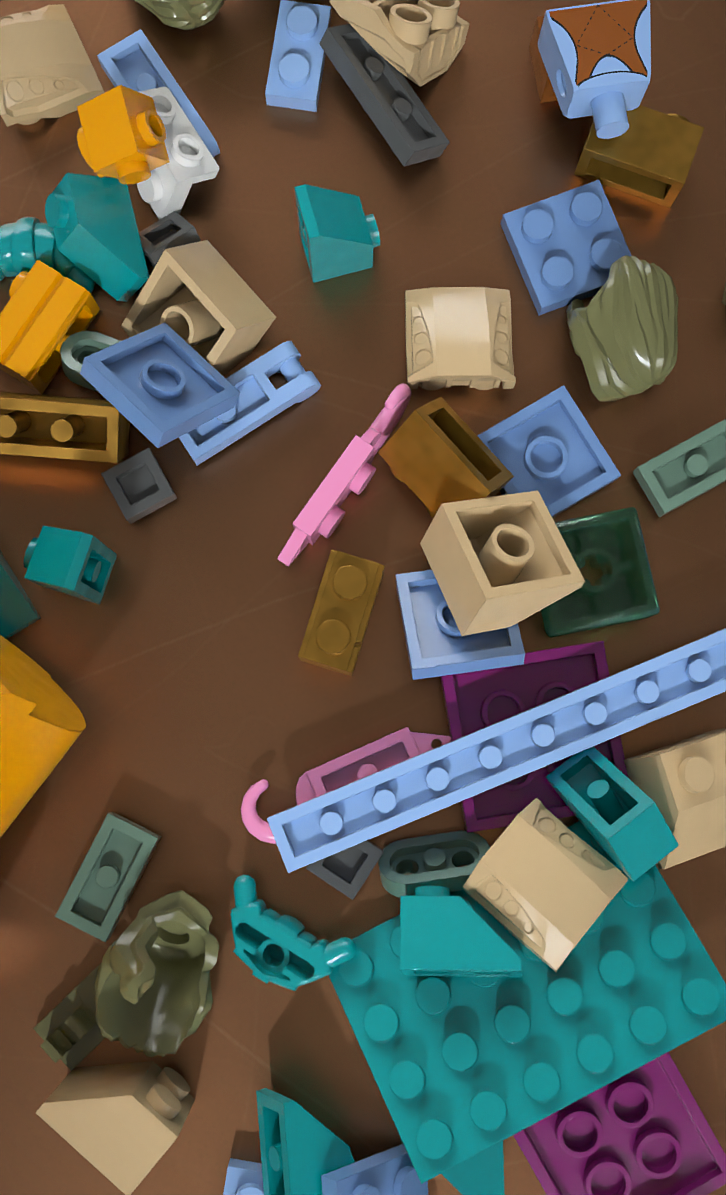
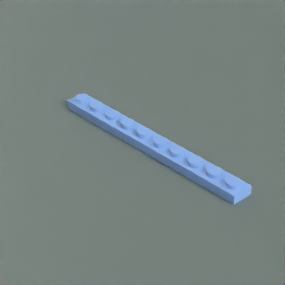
[267,628,726,873]

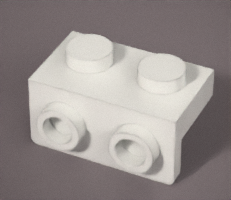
[136,87,219,220]

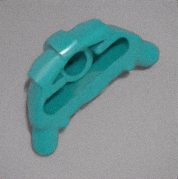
[0,216,95,293]
[230,874,356,991]

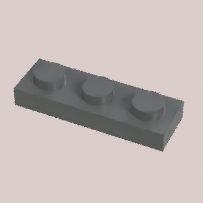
[319,24,450,167]

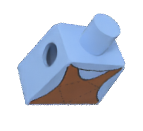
[538,0,651,139]

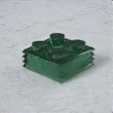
[541,507,660,637]

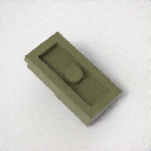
[33,962,106,1071]

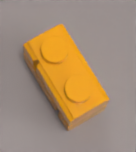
[0,260,100,394]

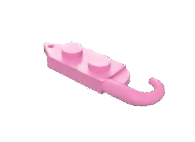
[277,383,411,567]
[241,727,451,844]

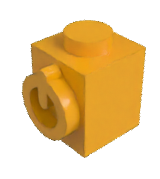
[77,85,170,184]

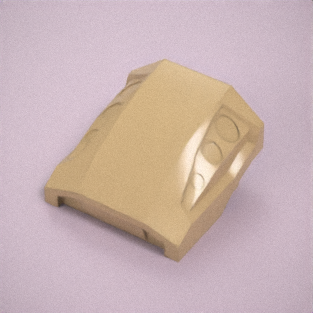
[330,0,470,87]
[0,4,105,127]
[405,287,516,390]
[463,798,628,972]

